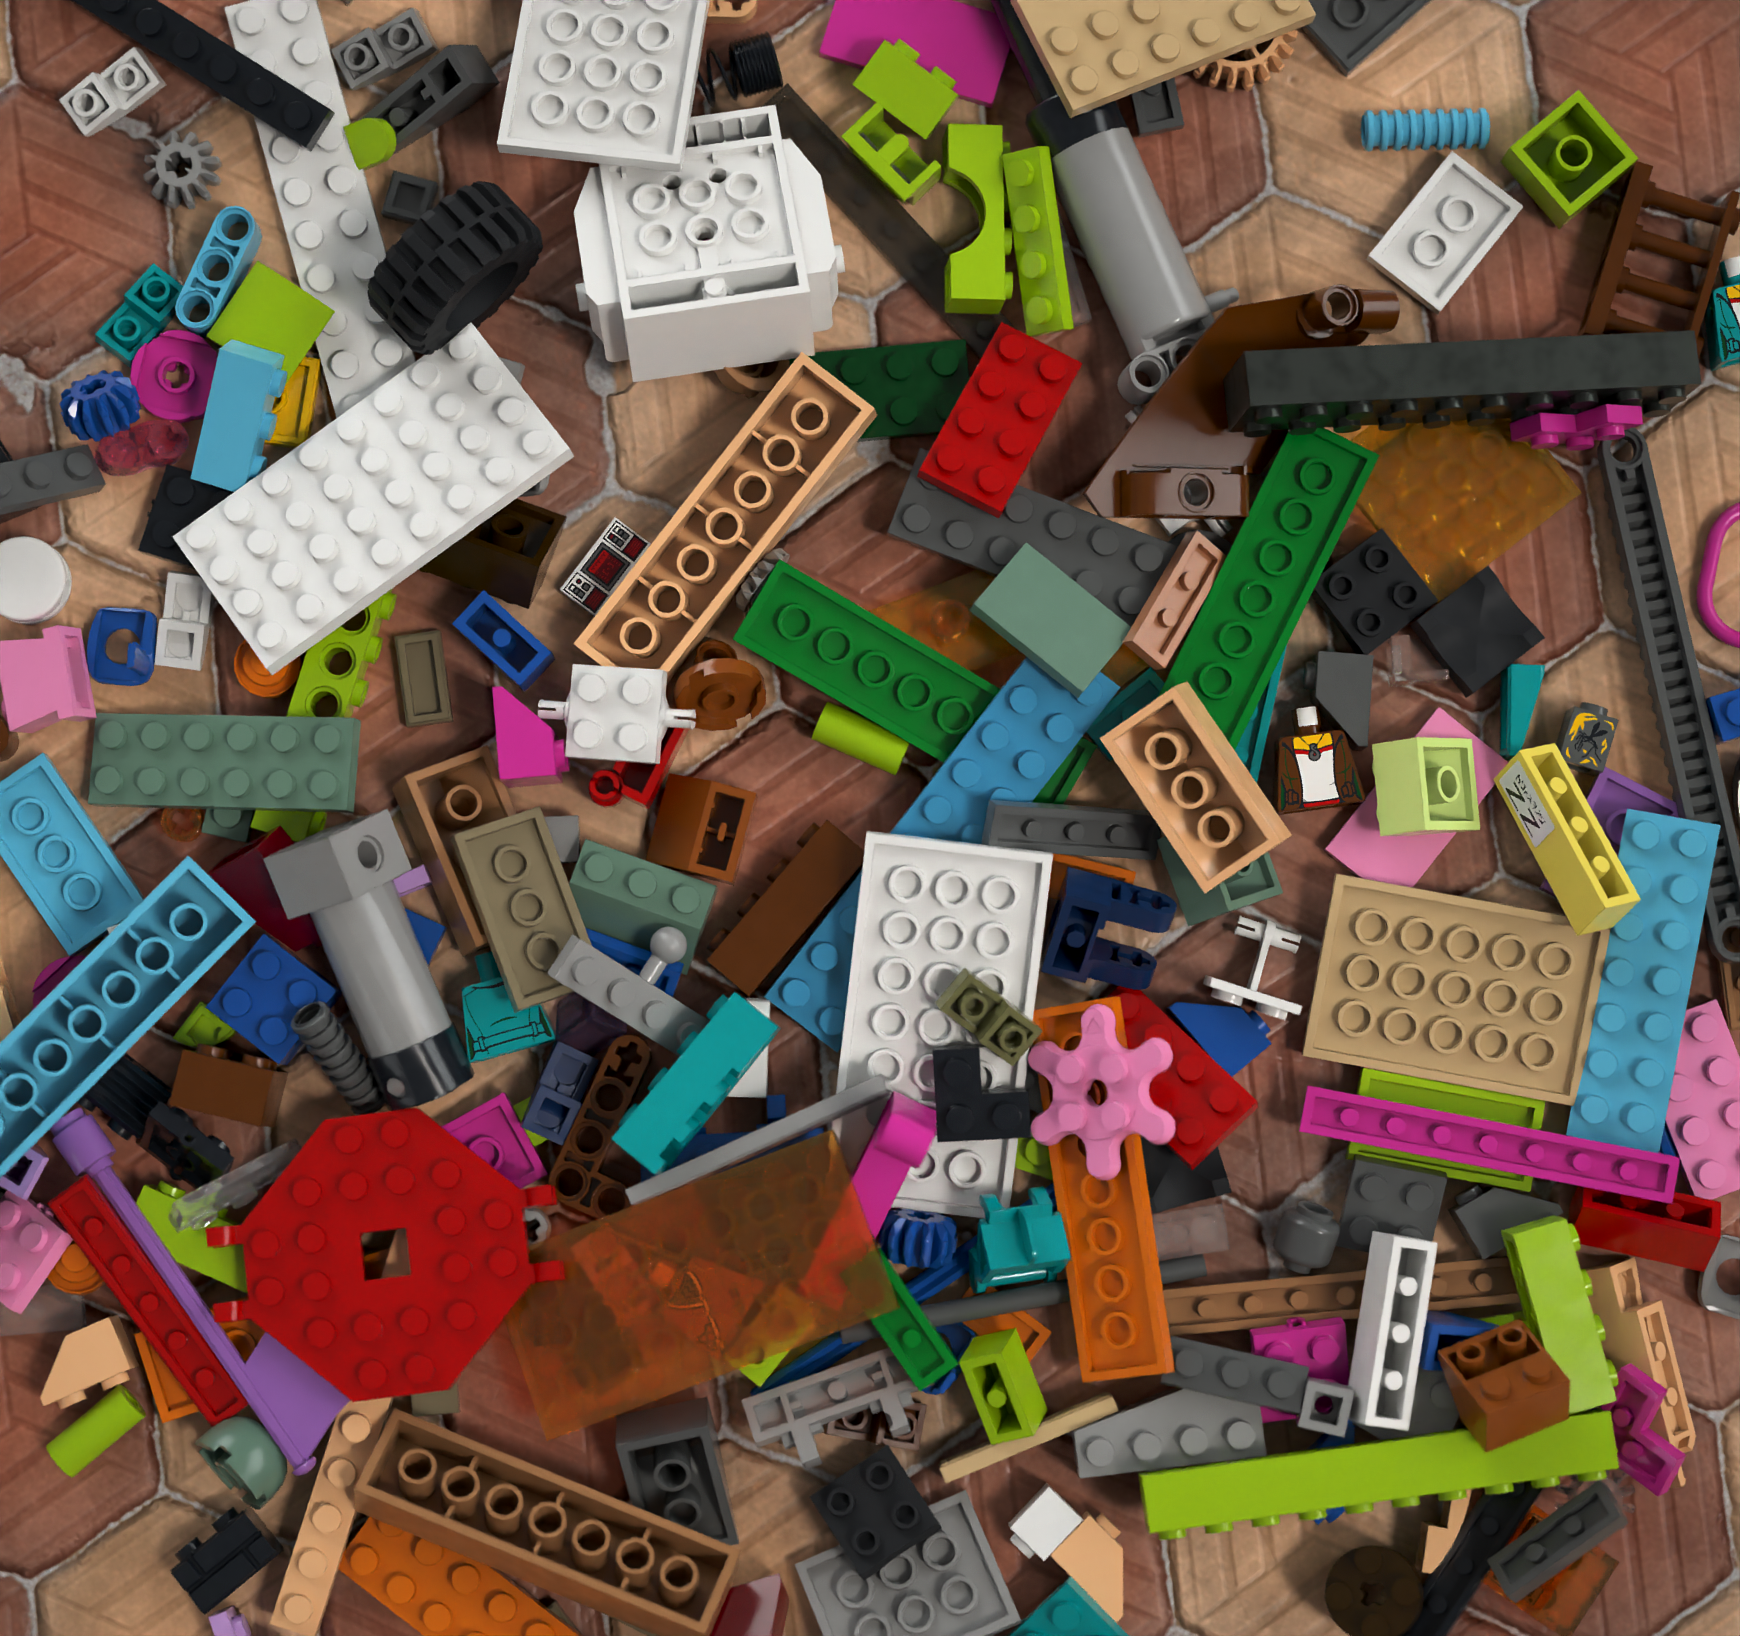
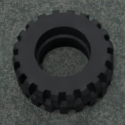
[367,181,543,355]

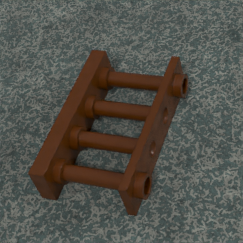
[1577,161,1740,359]

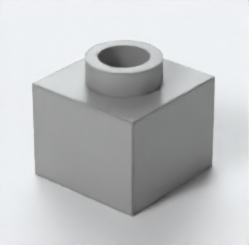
[1295,1376,1355,1437]

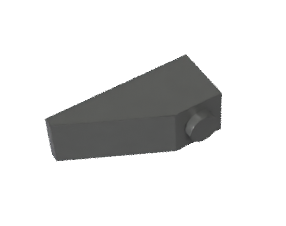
[359,45,500,155]

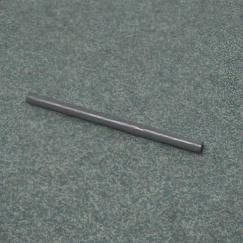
[838,1253,1207,1344]

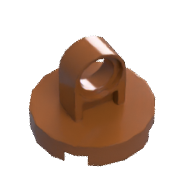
[674,640,766,731]

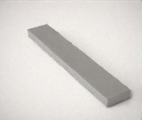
[625,1074,893,1207]

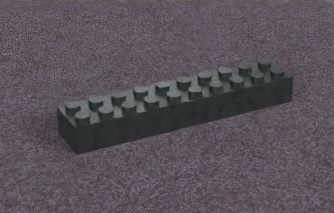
[1223,330,1702,438]

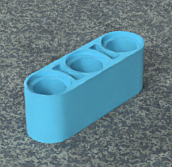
[175,206,262,338]

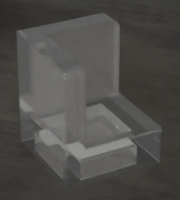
[1385,635,1449,687]

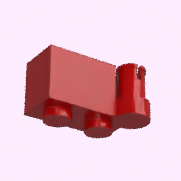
[588,718,689,810]

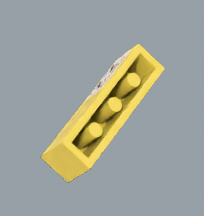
[1493,743,1641,936]

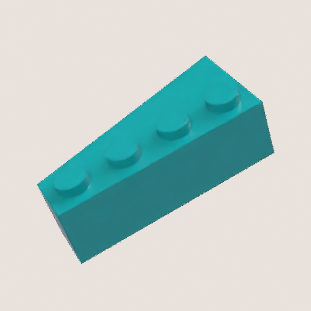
[611,992,781,1175]

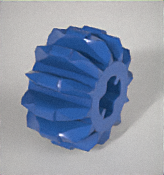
[59,370,141,442]
[879,1208,957,1269]

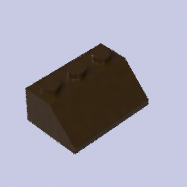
[418,498,567,609]

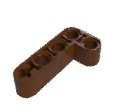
[548,1034,652,1223]

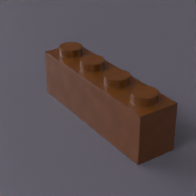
[707,820,864,998]

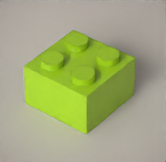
[1500,90,1639,229]

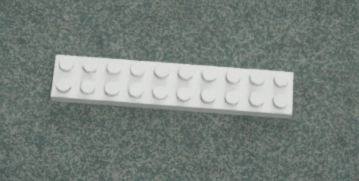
[224,0,416,418]

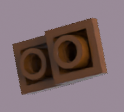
[822,1402,927,1451]

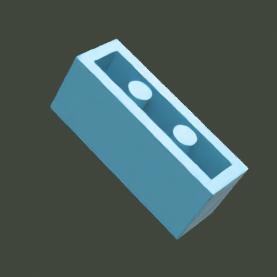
[190,339,287,492]

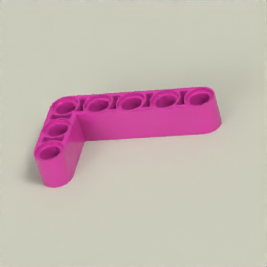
[795,1091,936,1313]

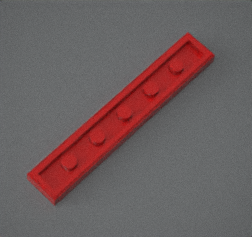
[47,1174,249,1427]

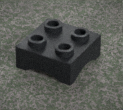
[1311,528,1438,655]
[1410,566,1545,697]
[1140,1135,1232,1214]
[810,1444,942,1581]

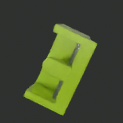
[841,101,941,206]

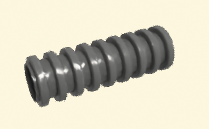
[291,1001,385,1115]

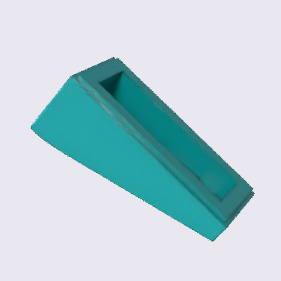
[1499,664,1545,760]

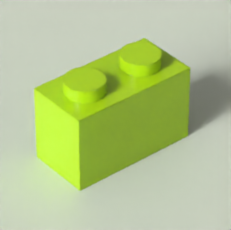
[852,38,960,140]
[959,1328,1048,1445]

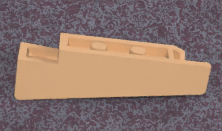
[1585,1257,1696,1488]

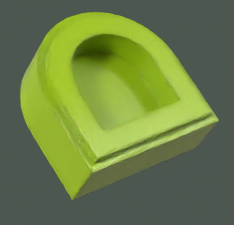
[343,118,396,170]

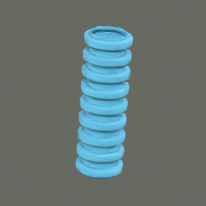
[1361,108,1490,151]

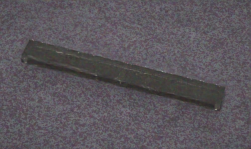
[761,83,1016,359]

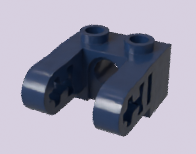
[1041,867,1177,990]

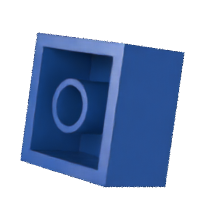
[206,933,343,1065]

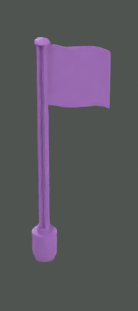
[50,1107,350,1476]

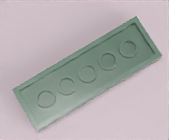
[88,713,361,813]

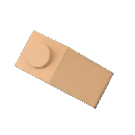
[1050,1510,1123,1623]

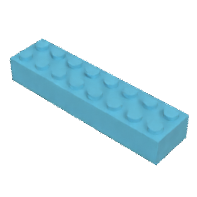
[0,856,256,1178]

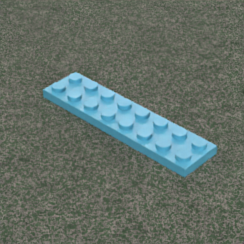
[1566,809,1721,1153]

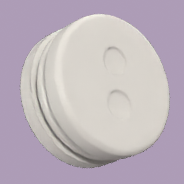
[0,536,72,625]

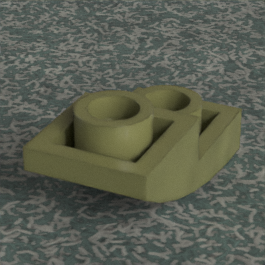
[935,967,1043,1066]

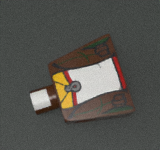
[1272,706,1365,815]

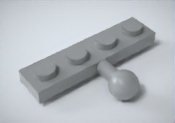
[547,927,710,1057]

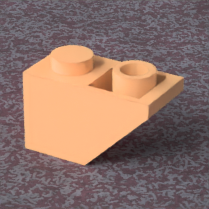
[40,1315,139,1410]

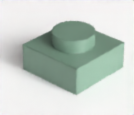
[201,809,256,843]

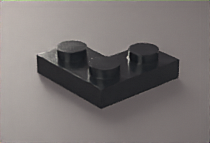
[933,1045,1031,1142]

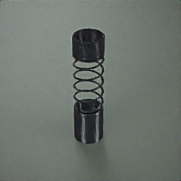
[691,31,783,113]

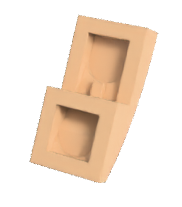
[1415,1489,1472,1574]

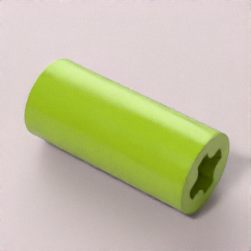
[811,702,910,776]
[46,1384,146,1477]

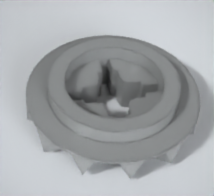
[736,548,790,613]

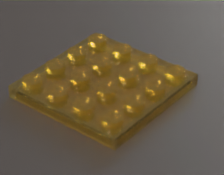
[1350,418,1582,606]

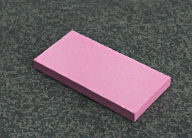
[1324,707,1509,887]

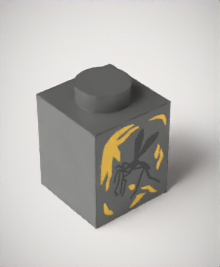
[1556,702,1619,776]

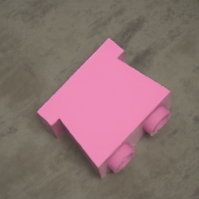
[0,625,97,733]

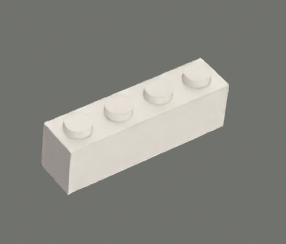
[1348,1231,1438,1431]

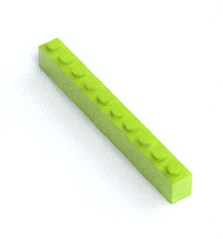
[1138,1409,1619,1540]

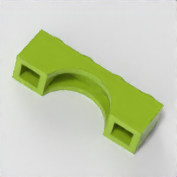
[942,123,1013,314]

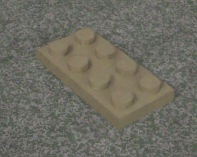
[450,806,592,1013]

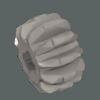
[143,131,222,209]

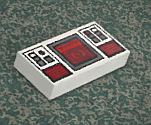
[560,517,651,617]

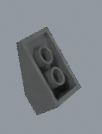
[616,1397,739,1545]

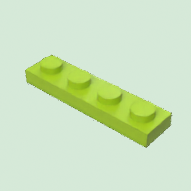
[1002,146,1074,337]

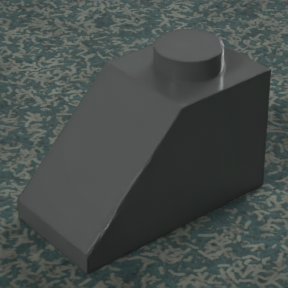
[1303,651,1374,751]
[1448,1184,1563,1260]

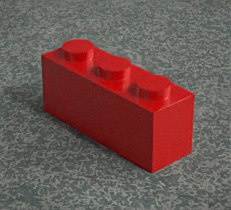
[1568,1186,1721,1272]

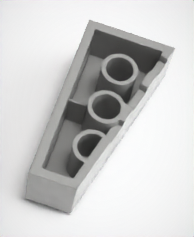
[1071,1387,1266,1478]

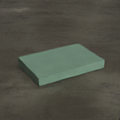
[969,542,1131,698]

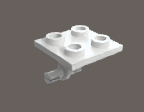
[1203,915,1302,1020]

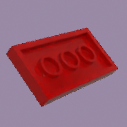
[917,322,1083,518]
[1106,986,1259,1170]

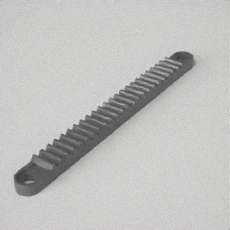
[1597,428,1740,964]

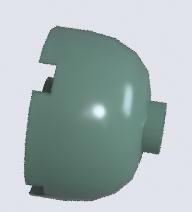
[195,1416,288,1510]

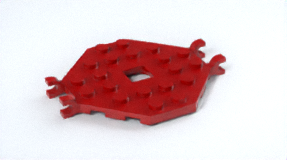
[205,1108,566,1402]

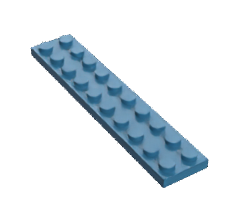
[764,657,1120,1052]

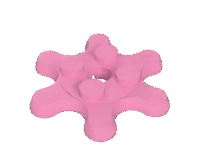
[1028,1004,1176,1181]

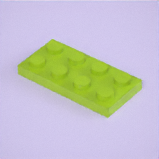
[1345,1068,1546,1192]

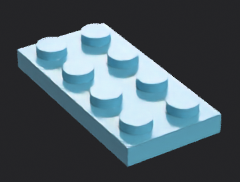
[0,753,145,957]

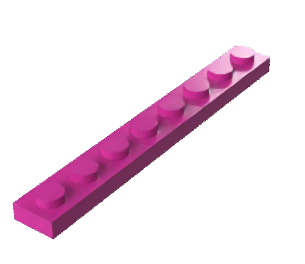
[1299,1086,1680,1204]

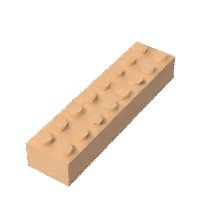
[574,352,877,685]

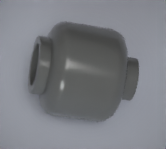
[1273,1201,1340,1274]

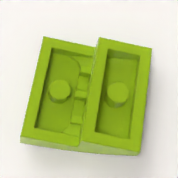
[206,261,335,385]

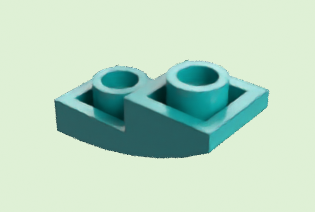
[95,263,183,368]

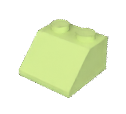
[1372,737,1480,836]

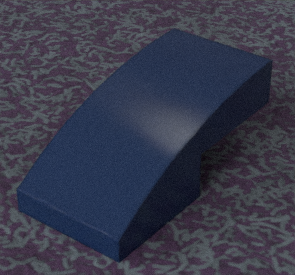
[520,1040,599,1146]

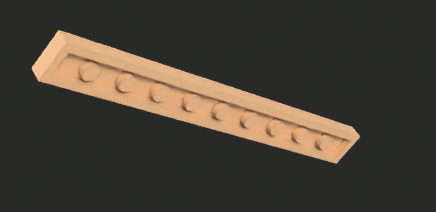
[270,1228,411,1636]

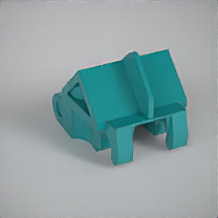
[969,1187,1071,1294]

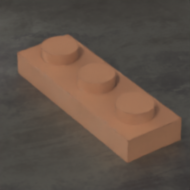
[1123,530,1227,670]

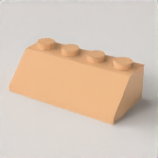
[1100,681,1292,893]

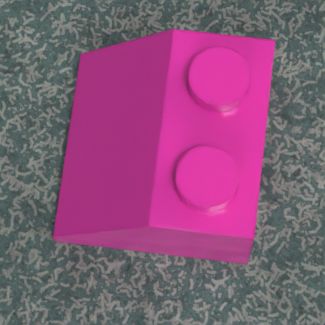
[492,686,570,788]

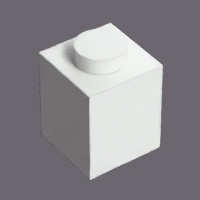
[1008,1483,1083,1561]

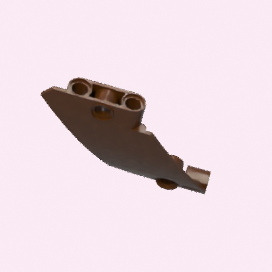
[1083,284,1400,520]

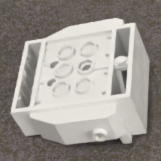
[574,105,845,382]

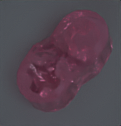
[94,419,189,476]

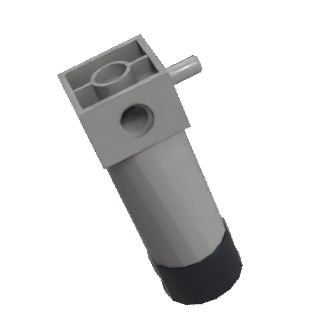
[263,809,475,1111]

